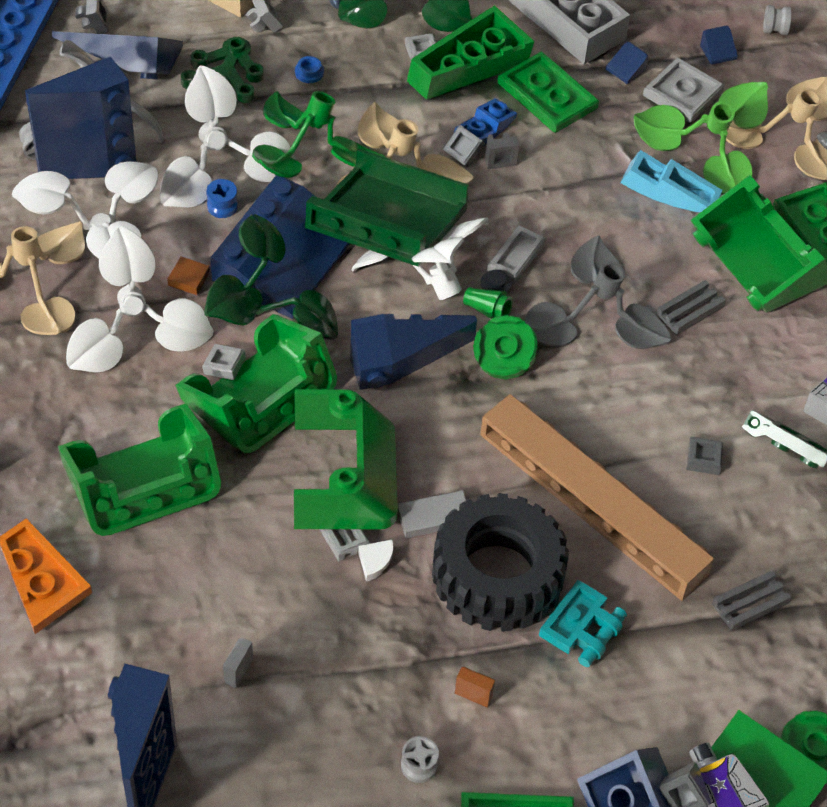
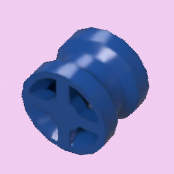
[206,179,238,218]

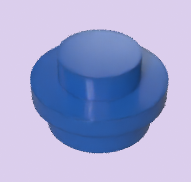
[295,56,324,83]

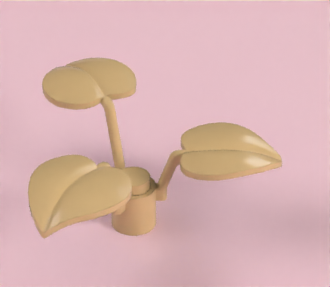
[726,77,827,180]
[337,102,474,185]
[0,221,85,335]

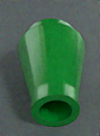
[463,287,513,319]

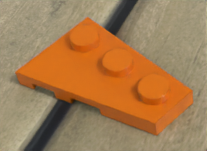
[0,518,92,634]

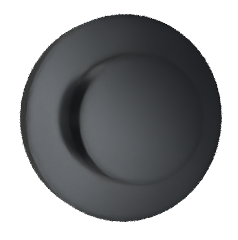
[480,270,512,294]

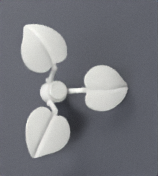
[160,66,296,208]
[12,162,158,258]
[351,218,489,300]
[66,226,214,372]

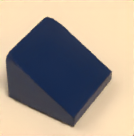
[700,25,738,65]
[606,41,648,84]

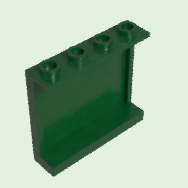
[305,148,469,267]

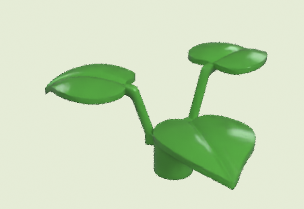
[633,82,768,195]

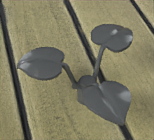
[525,235,671,349]

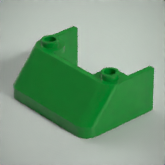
[294,389,398,529]

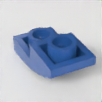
[453,98,517,146]

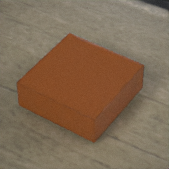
[167,256,210,295]
[454,667,495,708]

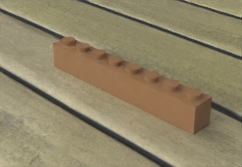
[480,394,714,601]

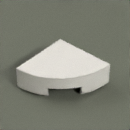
[358,540,393,582]

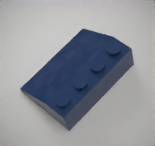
[25,56,137,179]
[210,175,350,319]
[108,663,177,807]

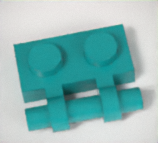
[539,580,627,667]

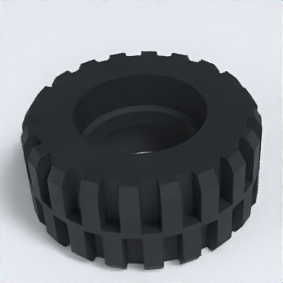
[432,493,569,632]

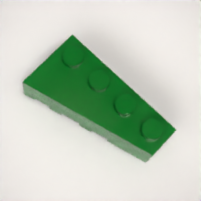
[407,5,535,100]

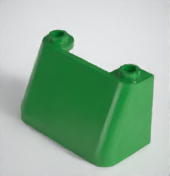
[691,175,827,313]
[175,314,337,453]
[58,403,221,536]

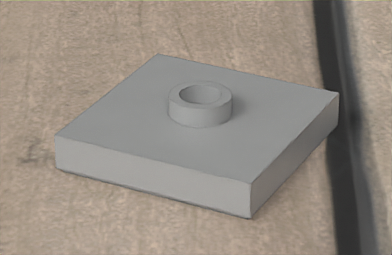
[643,57,725,124]

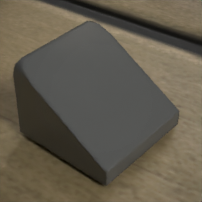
[658,762,711,807]

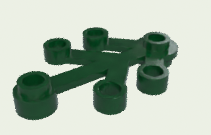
[181,37,264,124]

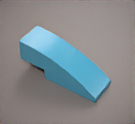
[620,150,722,212]

